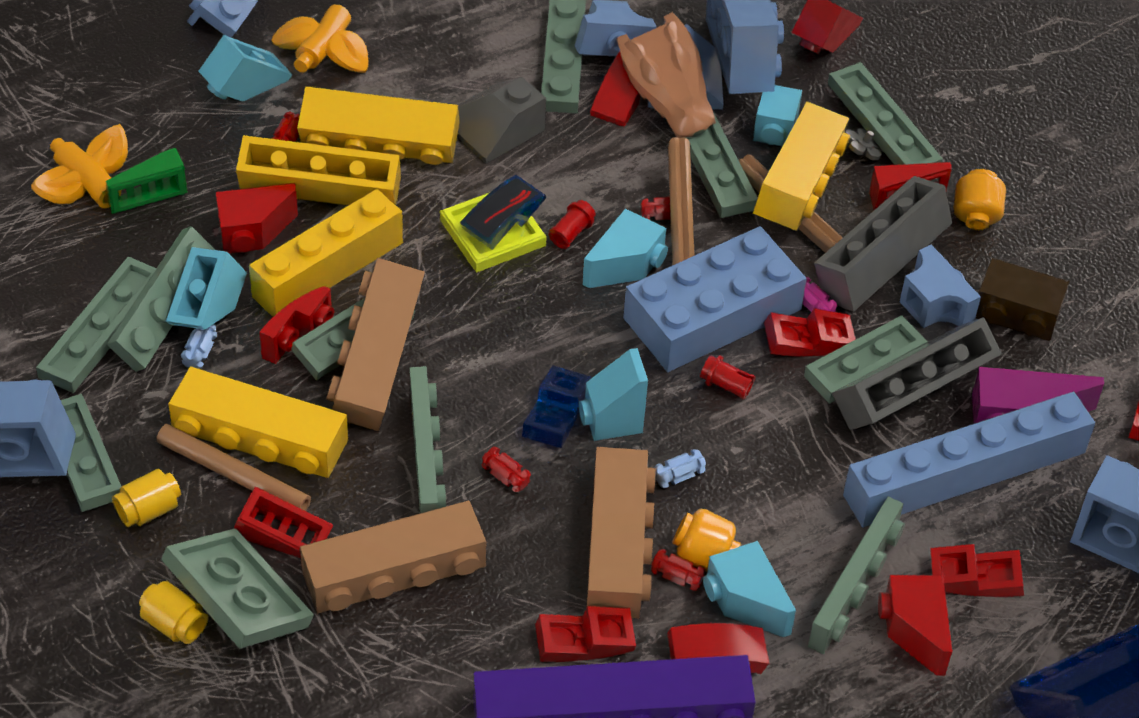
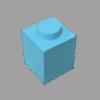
[753,85,802,146]

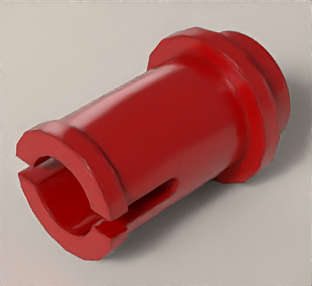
[548,200,596,249]
[700,355,756,400]

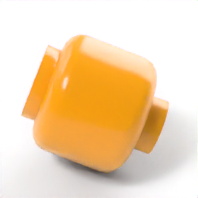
[953,169,1006,230]
[672,509,741,572]

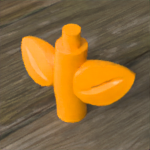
[271,5,368,73]
[31,124,128,208]

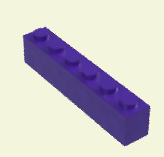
[473,655,756,718]

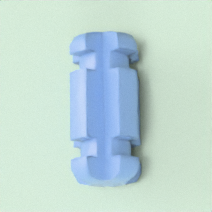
[181,324,217,369]
[654,449,706,488]

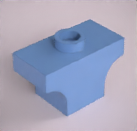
[575,0,657,56]
[900,244,981,328]

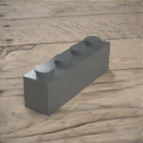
[814,176,952,312]
[832,317,1002,430]

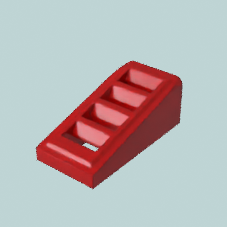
[869,162,952,210]
[234,486,333,558]

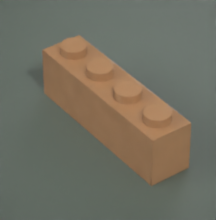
[326,258,425,431]
[587,447,656,618]
[300,501,486,614]

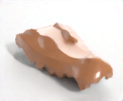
[616,13,716,138]

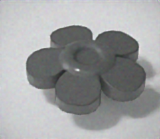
[845,128,883,160]

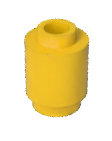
[112,469,181,527]
[139,581,208,644]

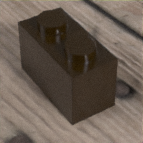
[975,258,1070,341]

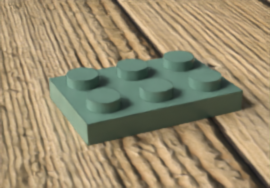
[161,528,314,649]

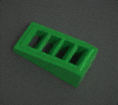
[105,148,187,214]

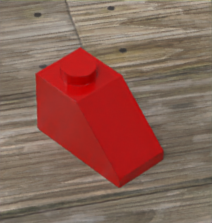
[792,0,863,54]
[216,183,298,253]
[878,575,952,676]

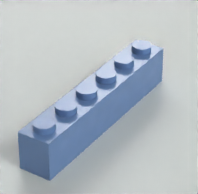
[843,392,1095,528]

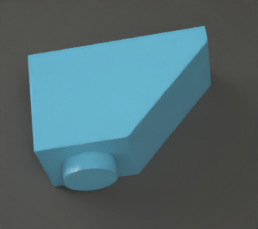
[199,35,292,101]
[582,209,668,288]
[166,247,247,330]
[579,348,648,441]
[703,541,796,637]

